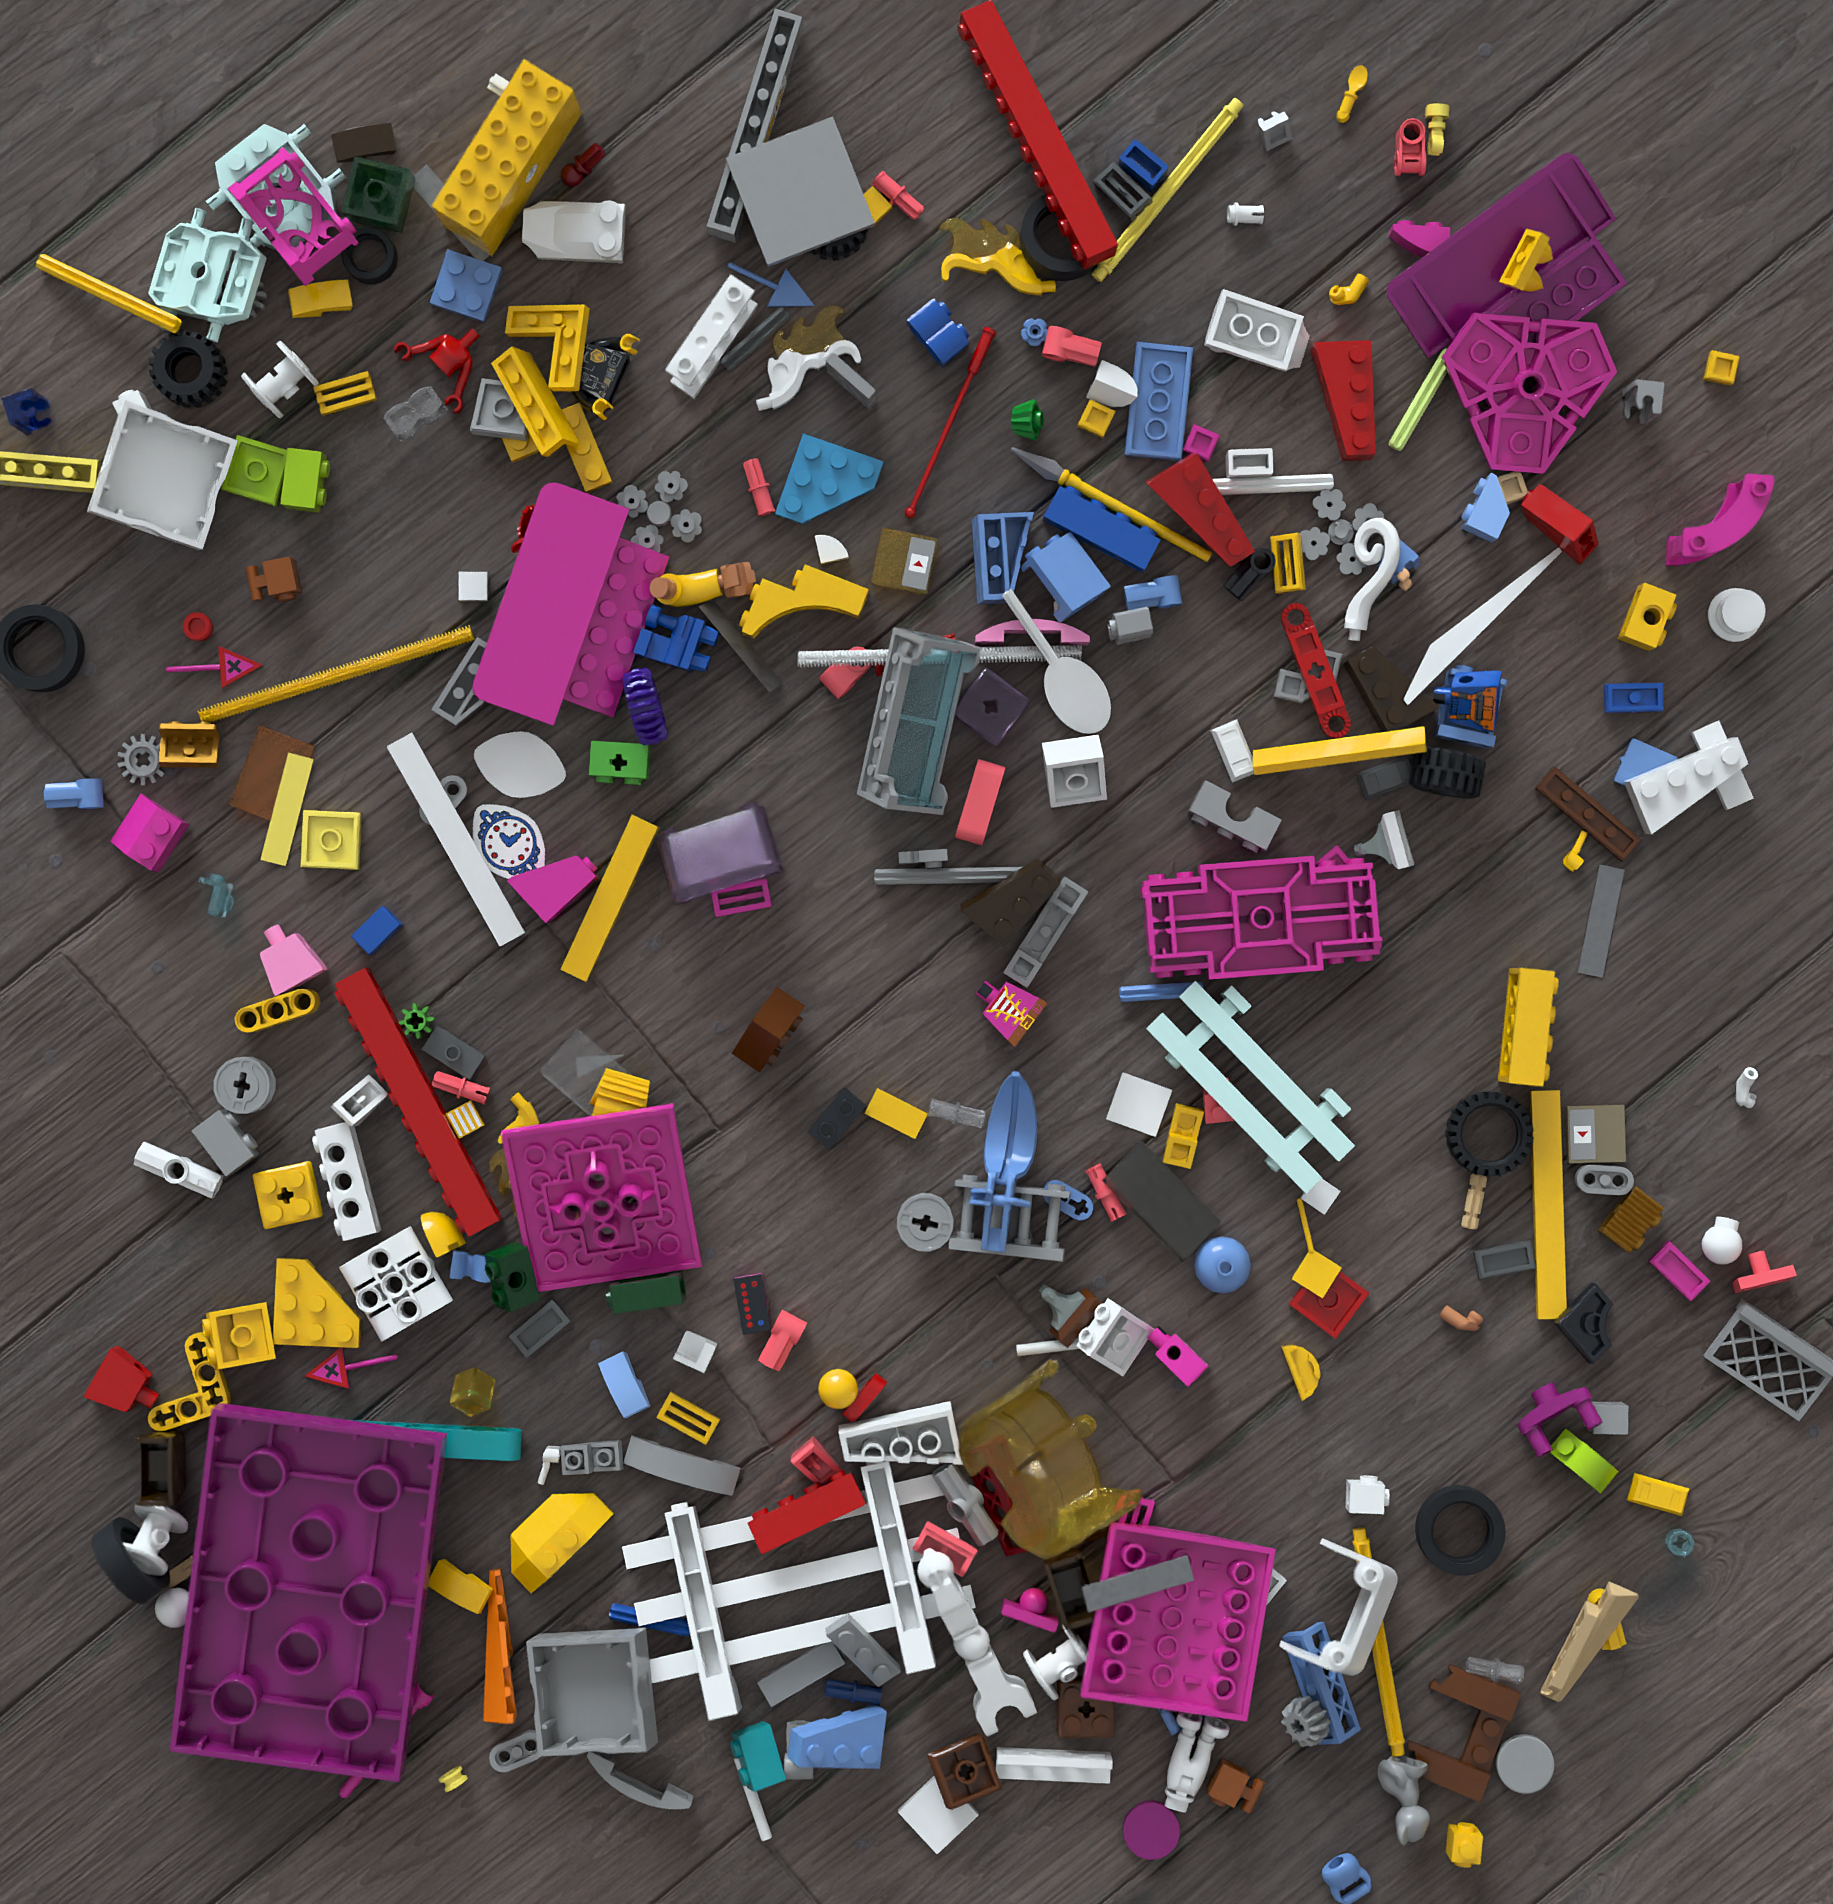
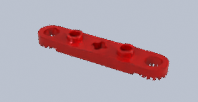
[1281,603,1351,739]

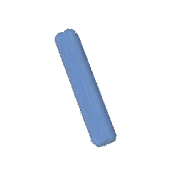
[1119,981,1204,1002]

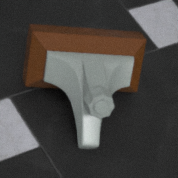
[1039,1284,1104,1348]

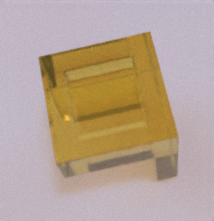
[449,1367,495,1417]

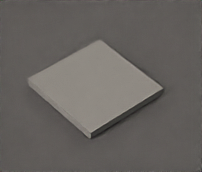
[726,117,875,267]

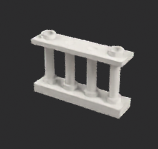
[665,275,758,399]

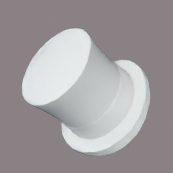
[1708,588,1765,642]

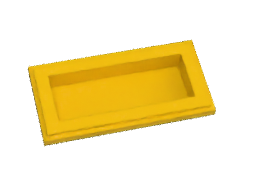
[1627,1473,1690,1516]

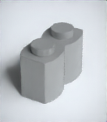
[1107,607,1153,645]

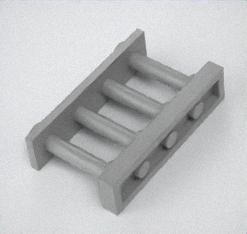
[949,1175,1071,1261]

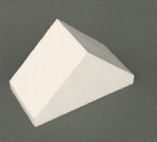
[331,1075,388,1127]

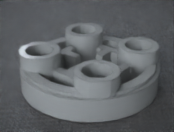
[1495,1734,1554,1794]

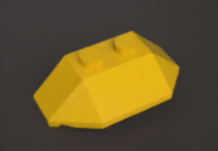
[511,1493,614,1593]

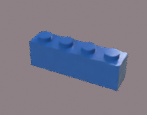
[1043,486,1161,574]

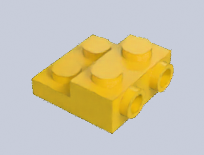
[202,1302,276,1370]

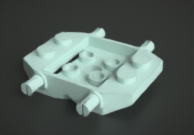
[206,124,346,250]
[148,208,267,343]

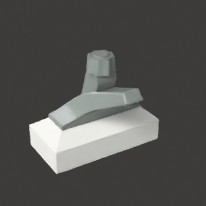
[1354,810,1414,869]

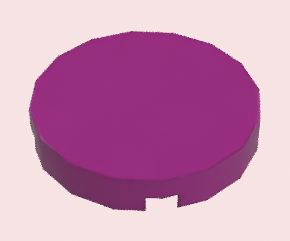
[1123,1800,1180,1860]

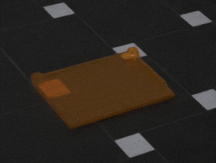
[229,725,315,821]

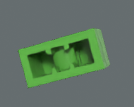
[589,741,651,785]

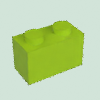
[280,448,330,513]

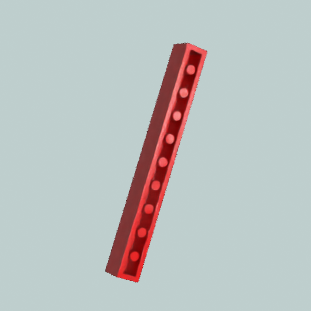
[957,0,1118,270]
[334,968,503,1237]

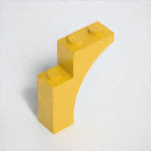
[739,565,869,639]

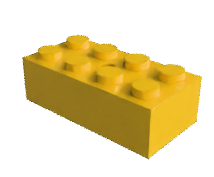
[1498,968,1558,1086]

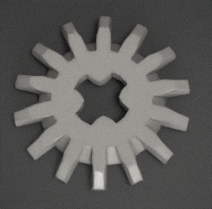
[118,734,164,785]

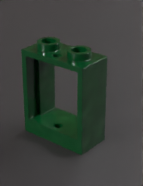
[606,1270,687,1314]

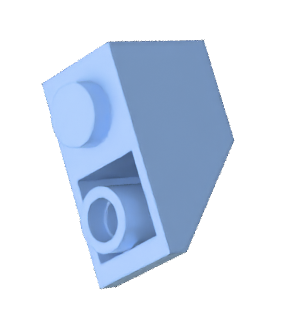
[1461,473,1510,543]

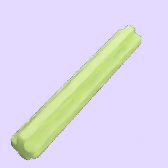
[1389,348,1447,451]

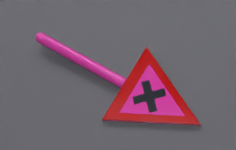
[166,646,262,688]
[305,1347,398,1389]

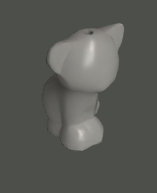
[1378,1756,1430,1845]

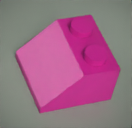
[110,794,190,872]

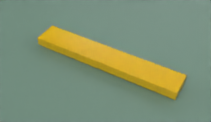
[1253,727,1426,775]

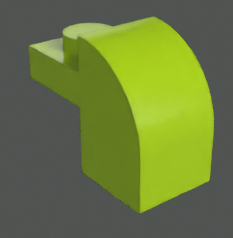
[1550,1428,1619,1494]

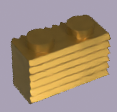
[1597,1186,1664,1253]

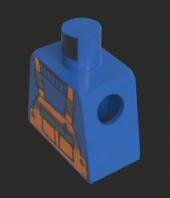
[1433,671,1502,732]

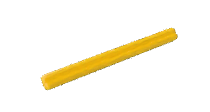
[36,254,182,333]

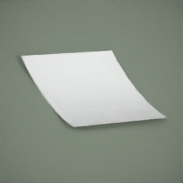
[1106,1073,1172,1137]

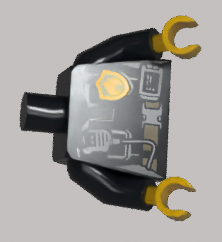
[571,334,640,420]

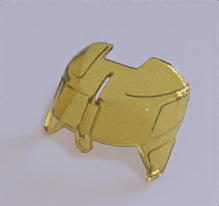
[958,1358,1142,1559]

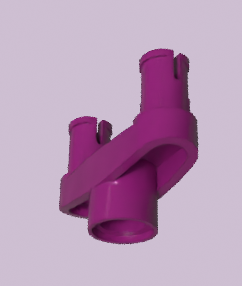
[1517,1383,1603,1458]

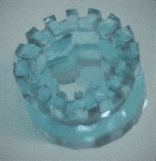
[1665,1528,1694,1556]

